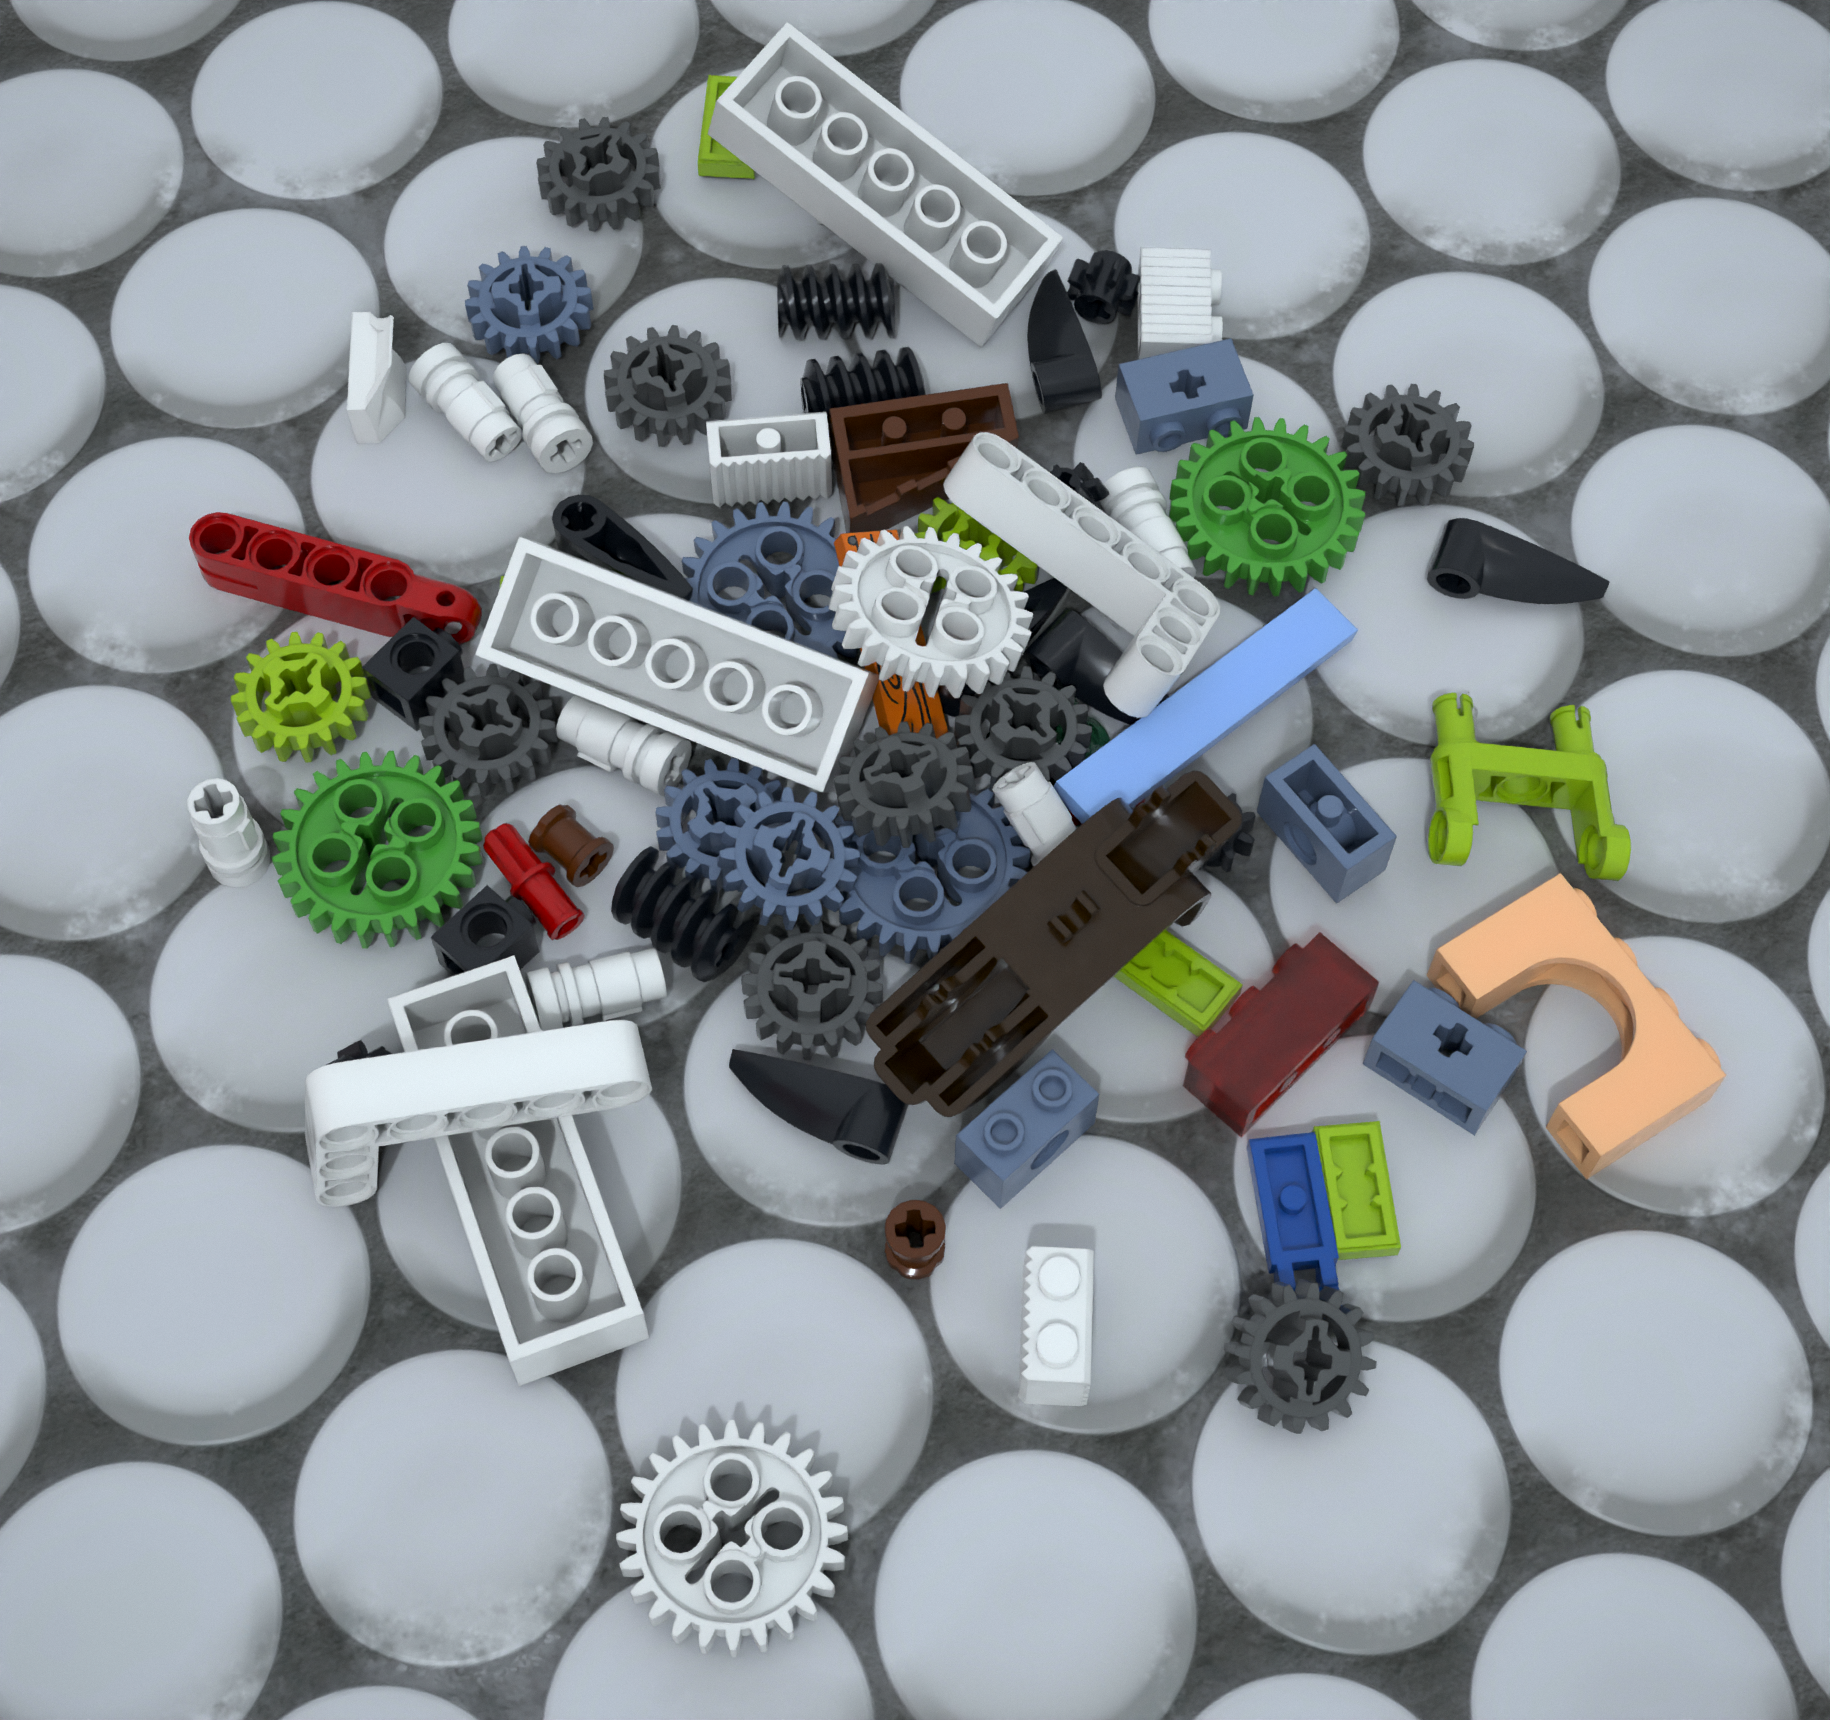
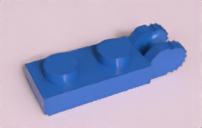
[1246,1132,1342,1319]

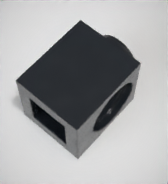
[362,617,465,731]
[431,885,540,976]

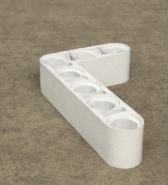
[943,432,1221,718]
[305,1020,652,1207]

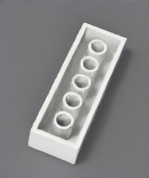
[708,22,1063,348]
[475,537,879,793]
[387,955,649,1386]

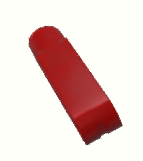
[189,512,482,645]

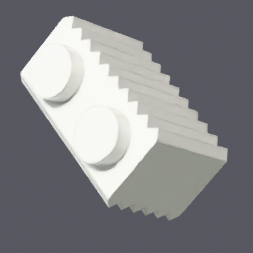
[1137,247,1223,360]
[706,412,832,508]
[1018,1246,1094,1406]

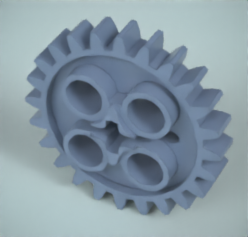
[681,501,857,659]
[824,787,1030,964]

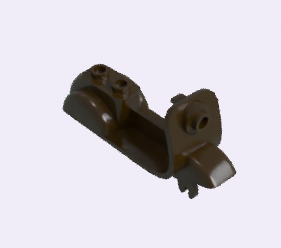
[866,771,1242,1117]

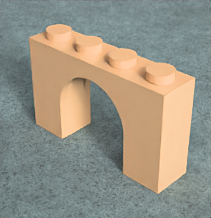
[1426,873,1726,1180]

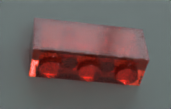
[1183,932,1379,1138]

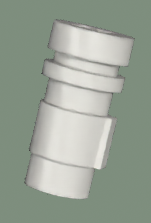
[408,343,522,462]
[493,353,593,473]
[1100,466,1196,578]
[556,695,692,796]
[992,762,1078,866]
[187,778,271,888]
[525,947,667,1031]

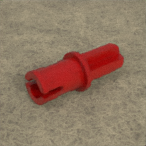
[483,823,585,940]

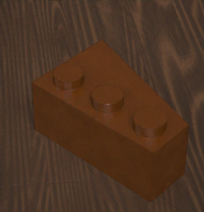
[829,383,1019,533]

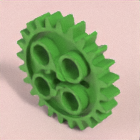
[1168,417,1365,597]
[272,751,483,949]

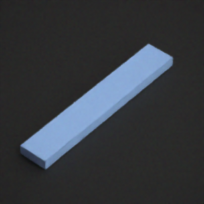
[1054,588,1358,824]

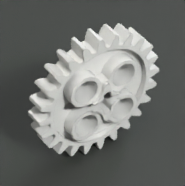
[829,526,1033,698]
[616,1420,848,1657]

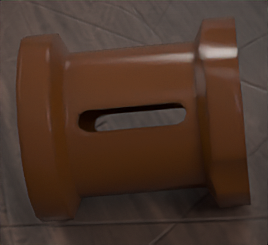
[528,804,614,887]
[885,1200,946,1280]

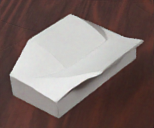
[347,312,407,444]

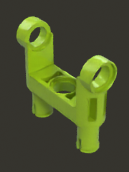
[1428,693,1631,881]

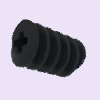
[777,263,895,340]
[800,347,926,430]
[611,846,754,982]

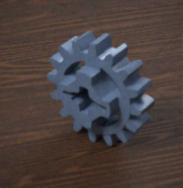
[465,246,594,364]
[655,758,793,893]
[717,787,860,930]

